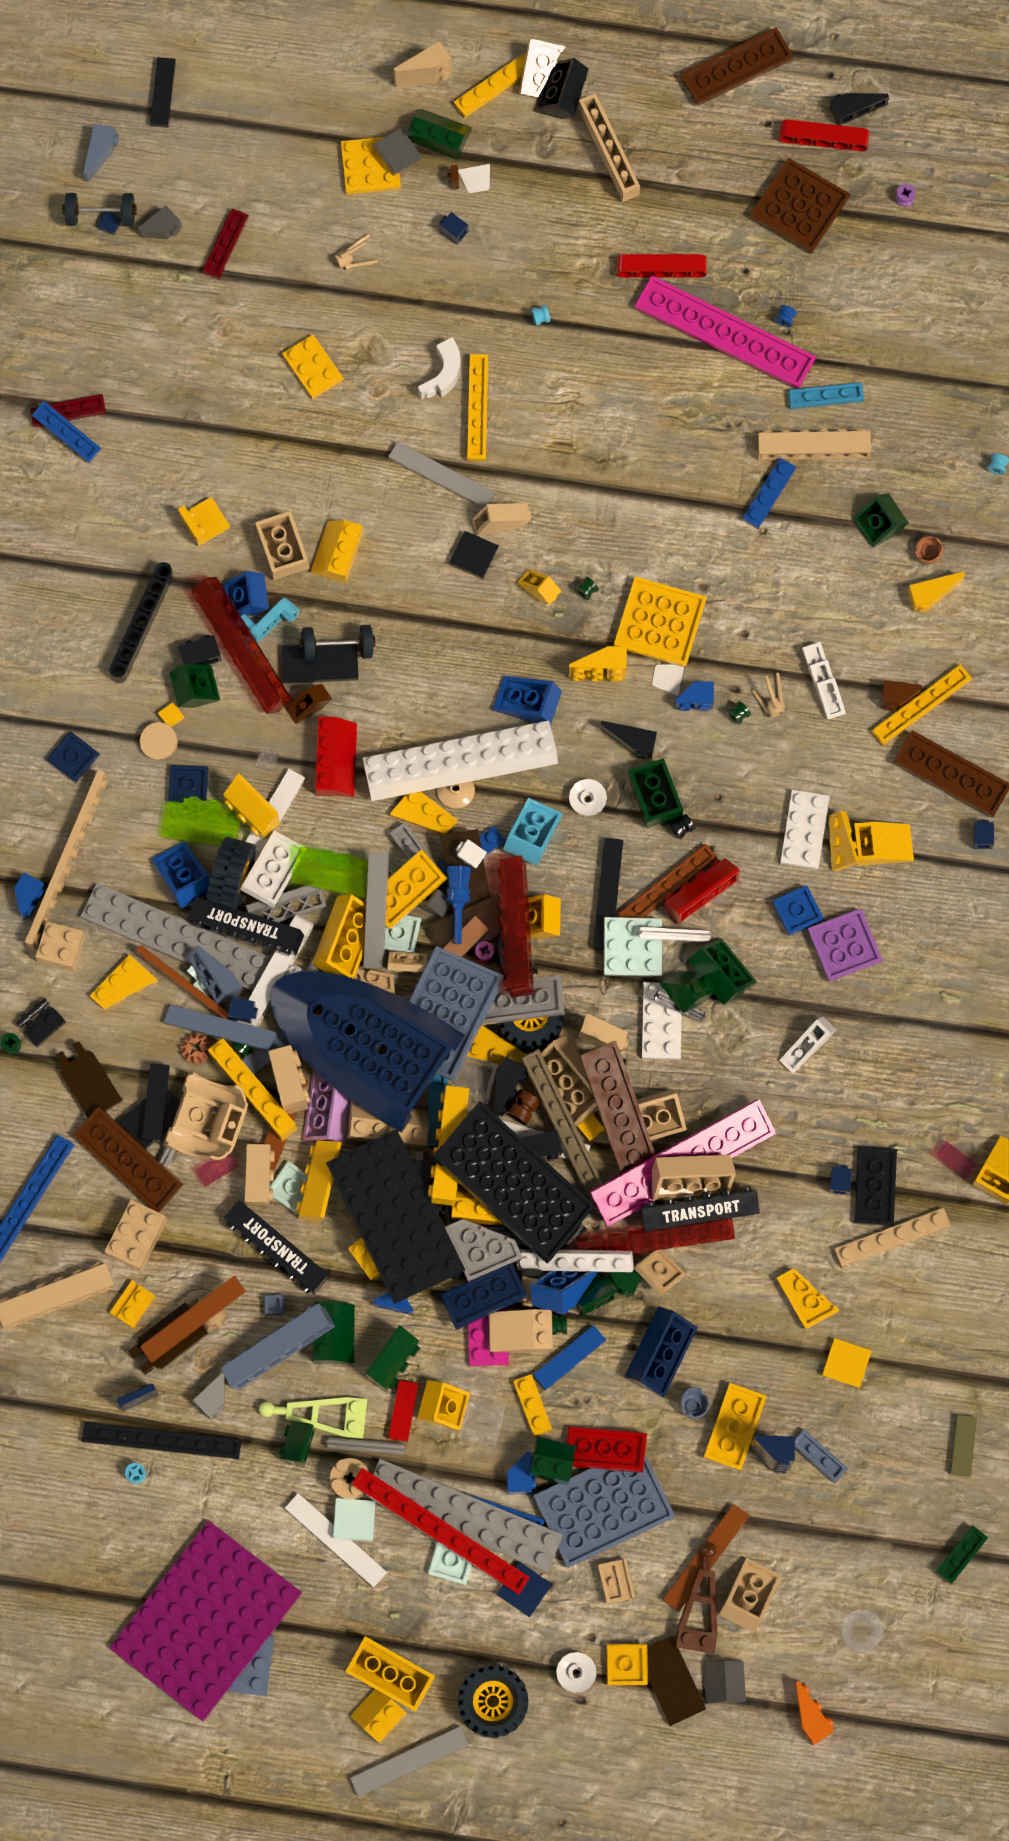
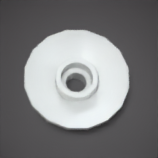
[569,779,607,816]
[556,1652,596,1693]

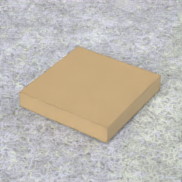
[634,1247,686,1296]

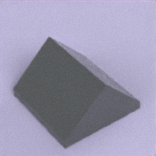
[703,1661,746,1704]

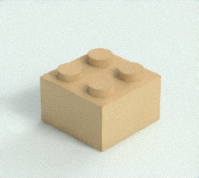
[36,921,86,973]

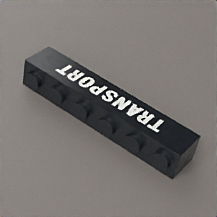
[187,897,304,956]
[639,1185,760,1232]
[224,1200,329,1295]

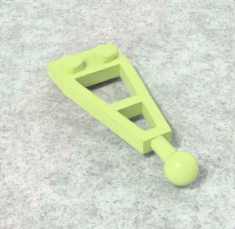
[259,1397,367,1439]

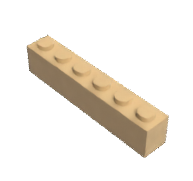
[579,93,640,202]
[758,429,871,460]
[0,1262,116,1330]

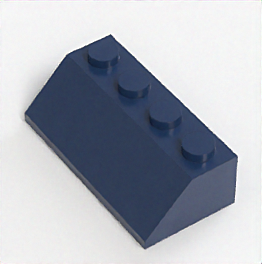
[624,1306,698,1398]
[750,1435,795,1474]

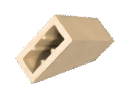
[472,503,531,536]
[576,1013,629,1053]

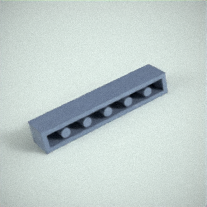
[221,1304,335,1390]

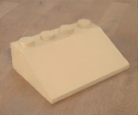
[523,1036,598,1127]

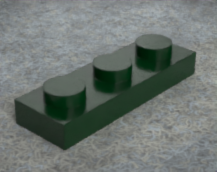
[935,1525,988,1585]

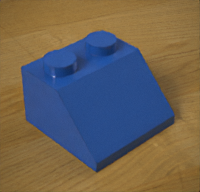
[223,571,269,619]

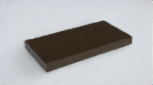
[440,829,490,911]
[429,894,515,949]
[647,1635,706,1726]

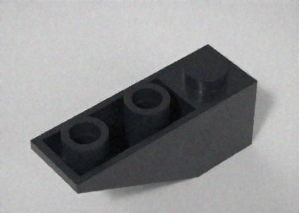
[494,1057,528,1117]

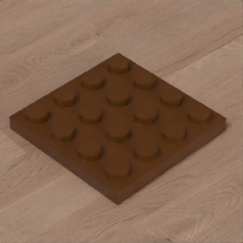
[750,158,851,254]

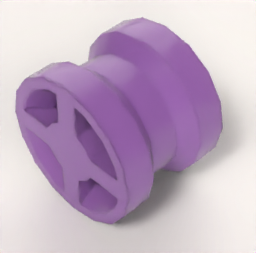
[896,184,915,207]
[475,941,494,964]

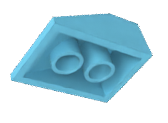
[503,798,563,866]

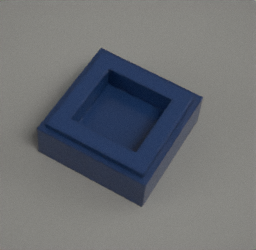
[97,211,122,235]

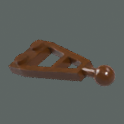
[674,1542,718,1654]

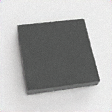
[373,128,422,176]

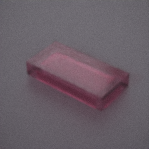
[934,1141,977,1180]
[195,1153,239,1187]

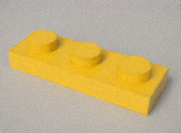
[513,1374,552,1437]

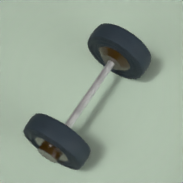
[62,193,137,226]
[299,625,376,661]

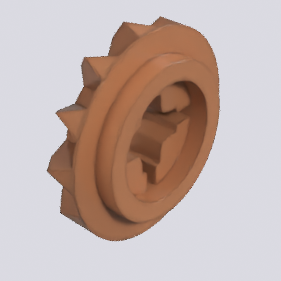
[180,1033,211,1064]

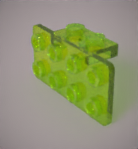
[161,797,241,846]
[292,846,368,898]

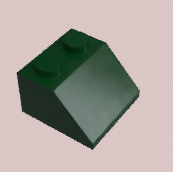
[853,493,909,548]
[169,664,220,708]
[660,971,718,1014]
[577,1274,618,1316]
[278,1421,315,1468]
[529,1437,576,1485]

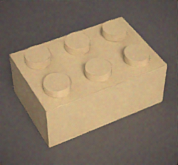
[255,511,310,580]
[268,1045,311,1114]
[104,1200,168,1272]

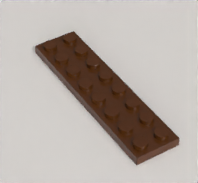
[579,1041,656,1174]

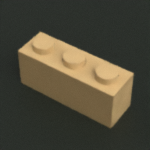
[245,1144,275,1206]

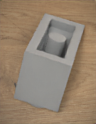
[193,1373,226,1420]

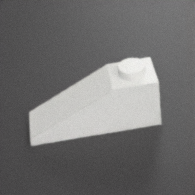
[779,1017,837,1074]

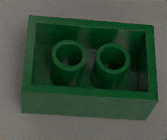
[627,758,683,828]

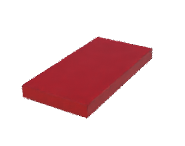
[567,1426,648,1473]

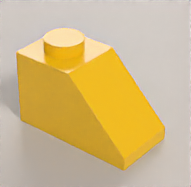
[517,569,561,605]

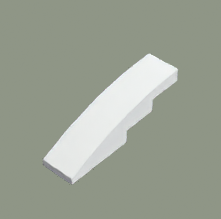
[802,642,846,719]

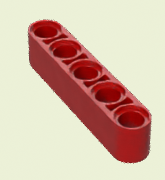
[779,119,870,152]
[617,254,707,278]

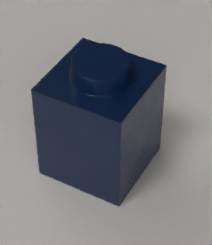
[439,212,469,245]
[973,819,994,849]
[228,997,258,1024]
[829,1164,852,1195]

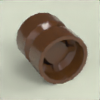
[505,1089,541,1125]

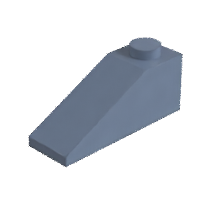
[83,124,119,182]
[187,946,242,1004]

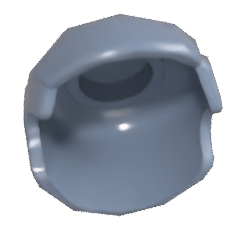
[679,1387,709,1419]

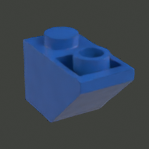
[675,681,714,711]
[14,872,46,920]
[507,1452,536,1495]

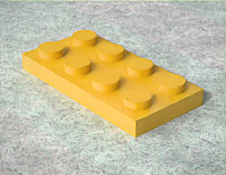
[365,849,448,929]
[704,1383,767,1471]

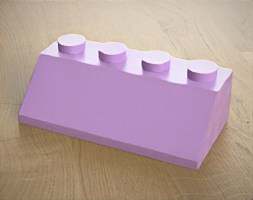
[302,1069,351,1145]

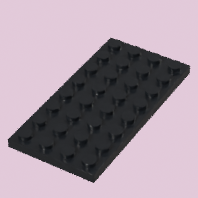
[431,1101,595,1263]
[326,1129,465,1305]

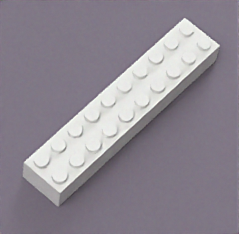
[363,721,558,801]

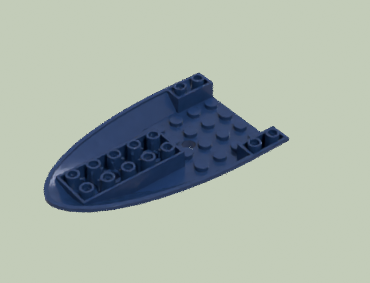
[270,971,465,1133]

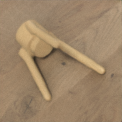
[335,234,378,270]
[752,672,785,717]

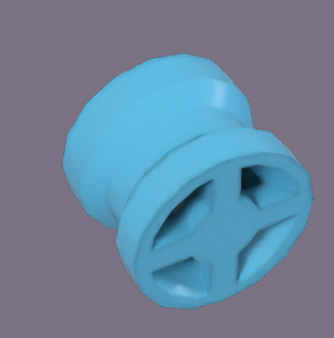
[531,304,550,326]
[987,453,1009,475]
[125,1463,146,1484]

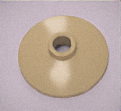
[437,781,475,809]

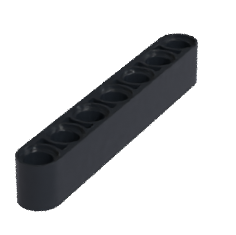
[109,562,173,683]

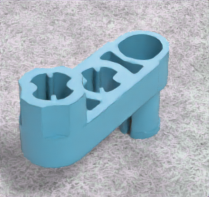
[237,598,300,642]

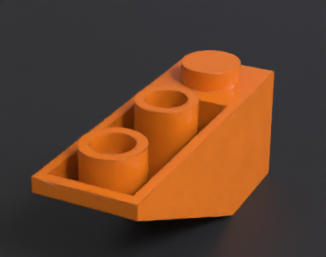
[795,1681,835,1746]

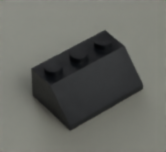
[534,58,589,119]

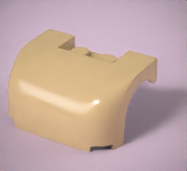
[163,1072,248,1161]

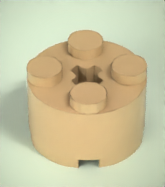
[330,1458,368,1500]

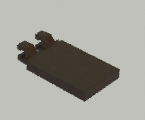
[56,1041,123,1118]
[128,1302,209,1375]

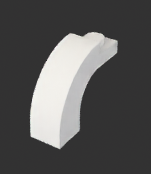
[418,337,461,399]

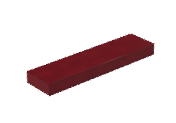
[202,208,249,280]
[30,394,106,427]

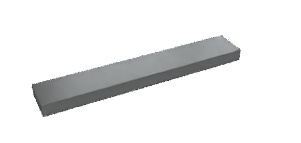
[388,441,495,508]
[363,852,389,969]
[350,1727,469,1797]

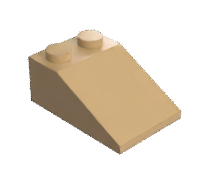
[393,41,452,88]
[488,1309,553,1352]
[719,1558,782,1633]

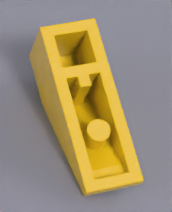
[908,572,965,612]

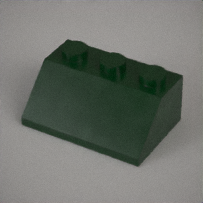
[407,109,472,160]
[688,938,757,1005]
[314,1302,355,1364]
[366,1325,420,1392]

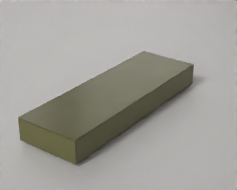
[950,1415,977,1477]

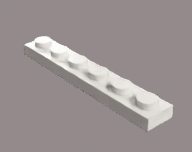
[517,1249,634,1272]

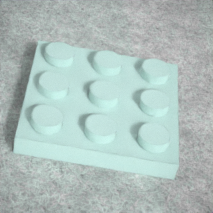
[603,917,662,977]

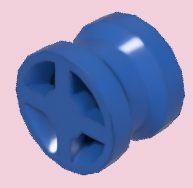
[775,305,797,328]

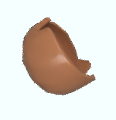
[915,536,944,565]

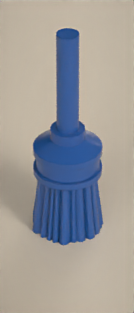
[446,866,471,945]

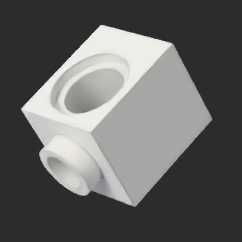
[456,840,487,869]

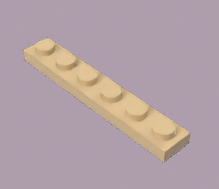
[834,1208,951,1268]

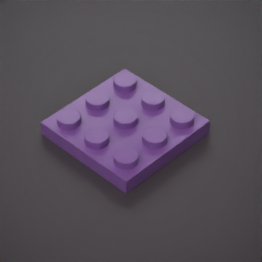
[807,909,883,982]

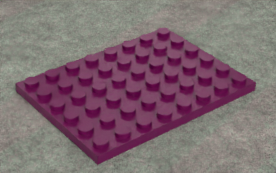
[109,1520,303,1722]

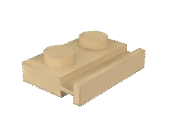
[598,1559,635,1605]

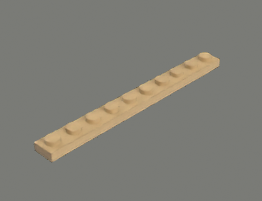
[25,770,108,949]

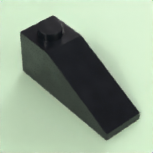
[829,93,889,125]
[600,721,657,760]

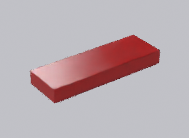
[388,1380,419,1442]

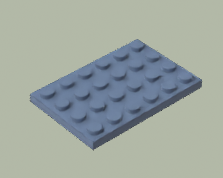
[385,946,505,1081]
[533,1454,675,1569]

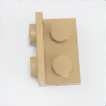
[388,951,428,973]

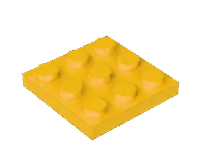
[341,137,401,195]

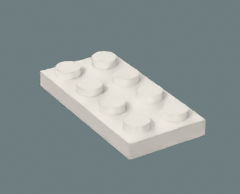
[780,790,830,870]
[240,830,307,908]
[642,982,682,1060]

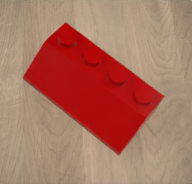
[315,717,357,797]
[664,858,740,925]

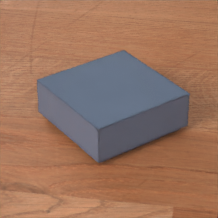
[263,1294,284,1316]

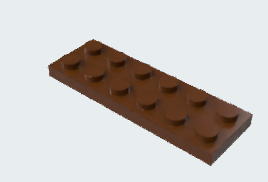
[680,27,794,106]
[893,730,1009,818]
[73,1106,184,1213]

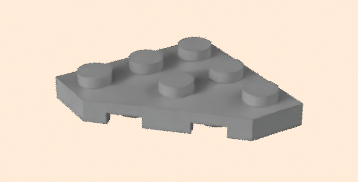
[445,1219,523,1281]

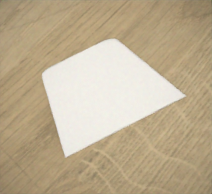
[458,164,490,193]
[652,664,684,696]

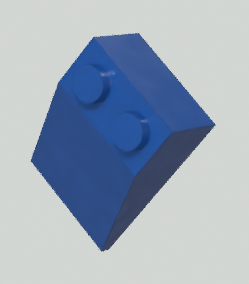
[493,676,562,725]
[151,841,210,908]
[530,1271,597,1314]

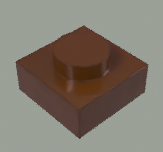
[447,165,459,190]

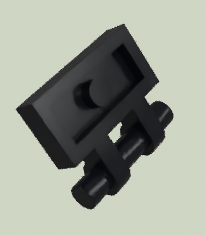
[16,998,67,1048]

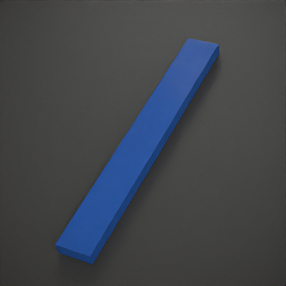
[0,1134,75,1263]

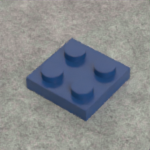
[772,885,824,936]

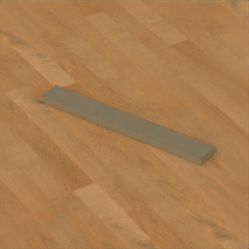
[521,1049,604,1198]

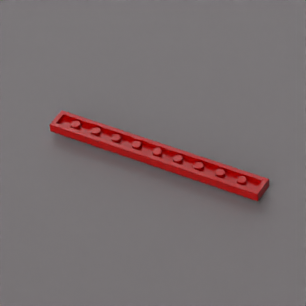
[351,1468,530,1595]

